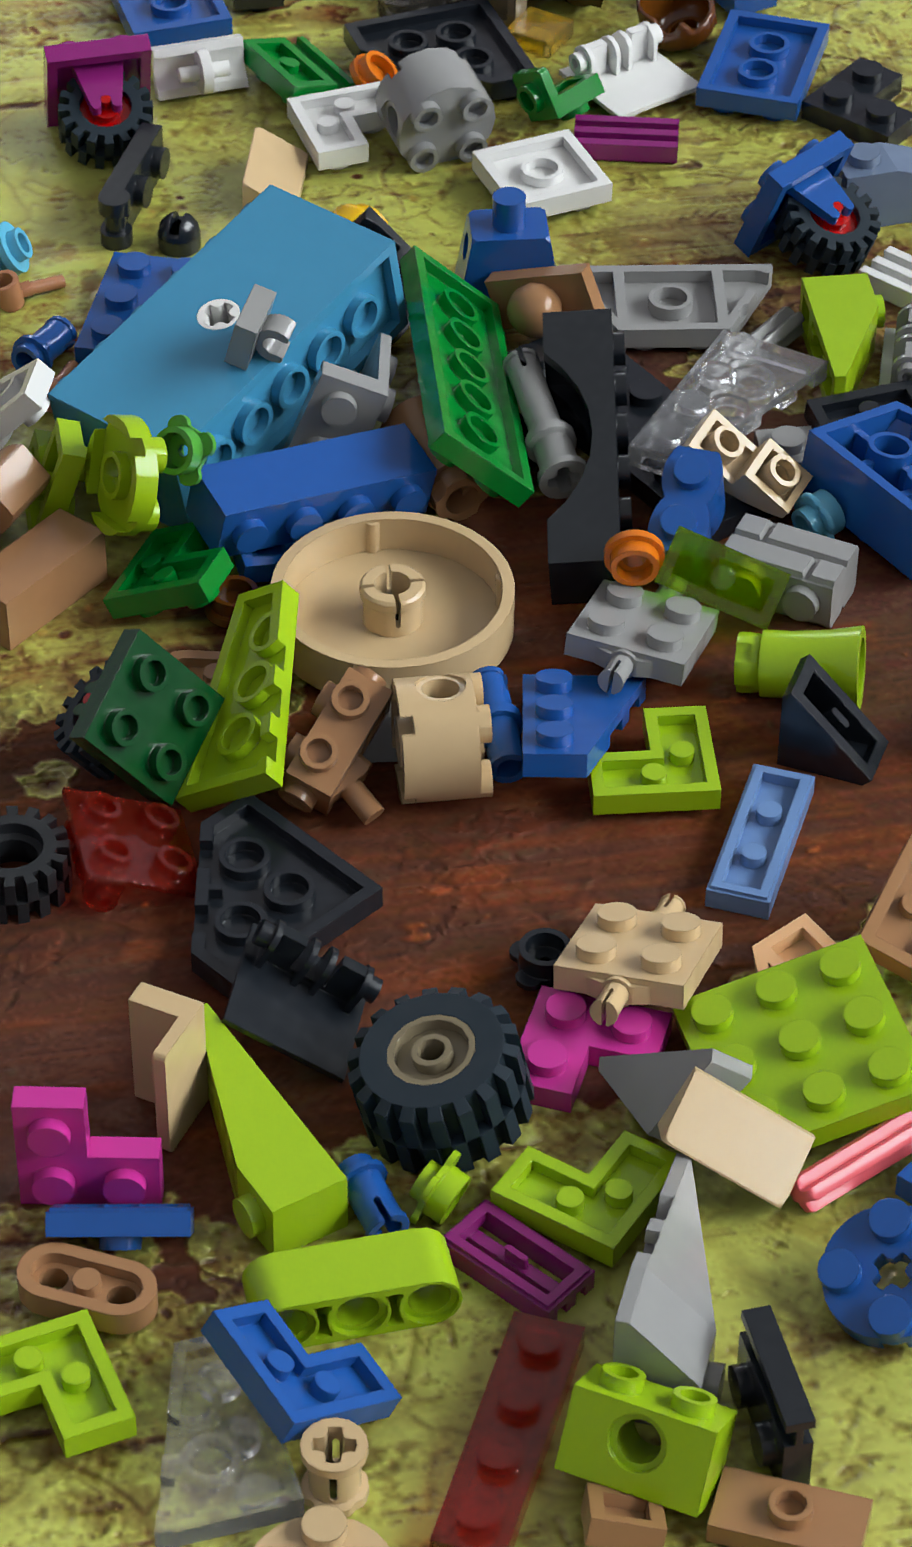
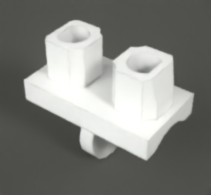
[151,34,249,101]

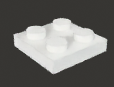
[472,129,613,217]

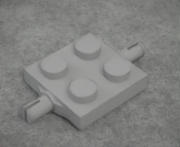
[564,577,719,694]

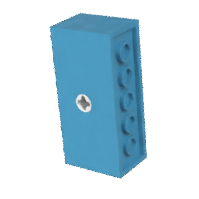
[48,184,409,526]

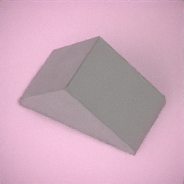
[598,1048,753,1140]

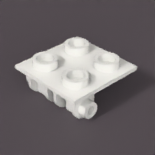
[559,21,698,117]

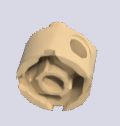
[390,672,493,804]

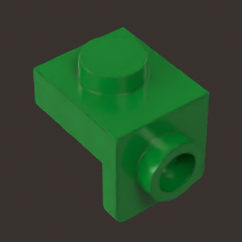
[512,67,605,122]

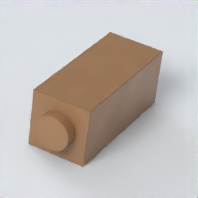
[0,508,108,651]

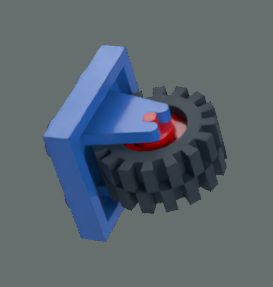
[734,130,881,276]

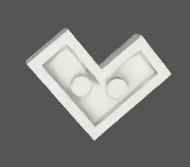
[287,81,385,171]

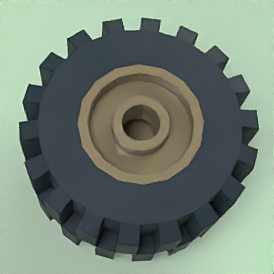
[347,987,534,1174]

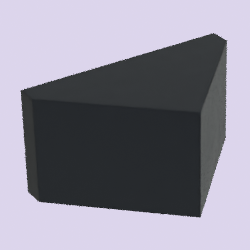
[777,654,889,786]

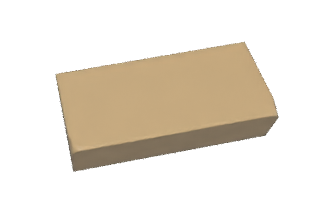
[242,127,308,207]
[657,1066,815,1208]

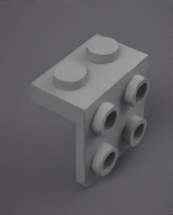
[283,332,398,449]

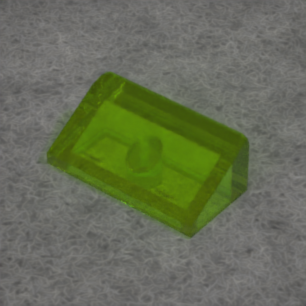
[654,525,791,629]

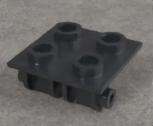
[221,919,383,1083]

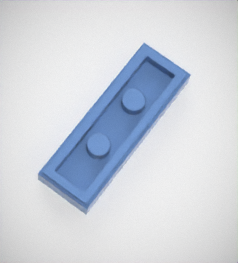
[705,764,815,920]

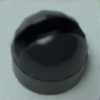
[157,211,201,258]

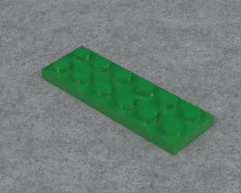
[400,245,534,508]

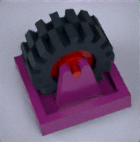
[44,34,153,169]

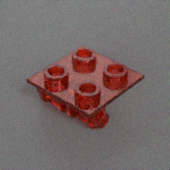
[61,787,198,913]

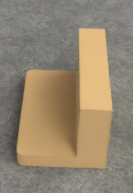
[128,982,209,1152]

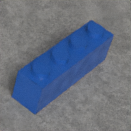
[185,423,437,556]

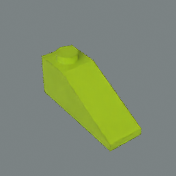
[799,273,885,397]

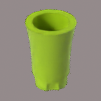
[734,625,866,709]

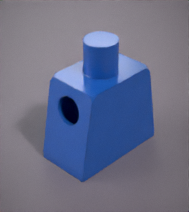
[454,187,555,298]

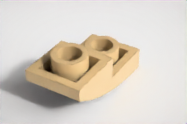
[683,409,813,518]

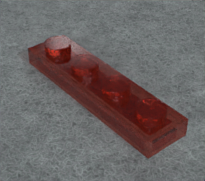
[430,1310,585,1547]

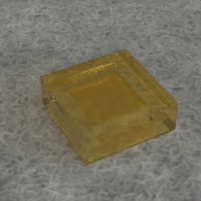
[507,6,574,58]

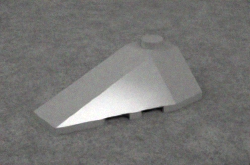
[613,1153,726,1426]

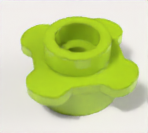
[409,1150,472,1225]

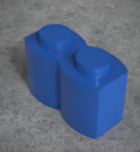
[648,445,725,591]

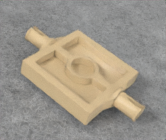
[553,894,723,1026]

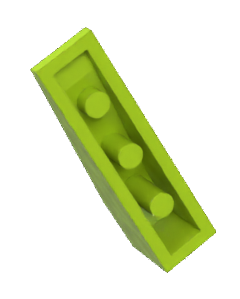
[204,1003,348,1253]

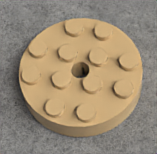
[270,511,515,690]

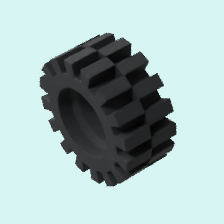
[0,806,73,925]

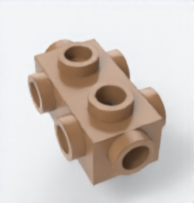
[278,665,393,825]

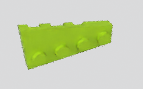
[175,580,299,812]

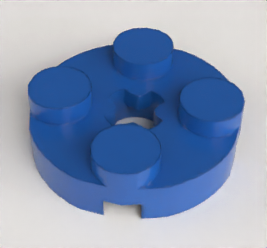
[817,1198,912,1349]

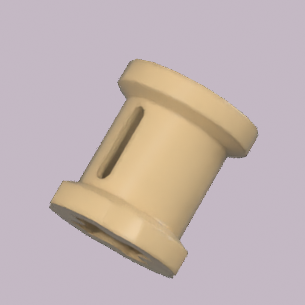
[300,1417,369,1518]

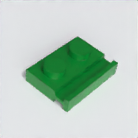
[243,36,356,104]

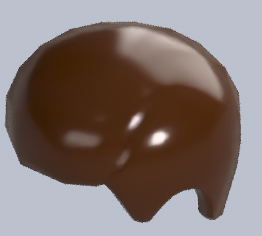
[636,0,717,52]

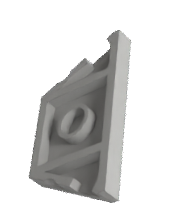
[590,264,773,350]

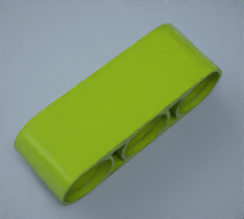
[241,1228,463,1348]

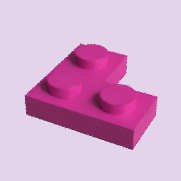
[520,985,673,1113]
[11,1086,164,1205]

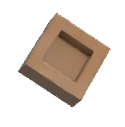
[580,1482,667,1547]

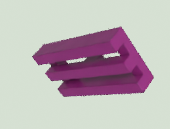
[574,114,679,164]
[444,1199,595,1329]

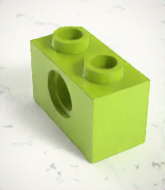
[554,1362,738,1518]

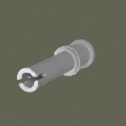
[503,348,587,499]

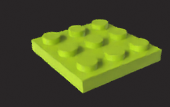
[671,934,912,1148]

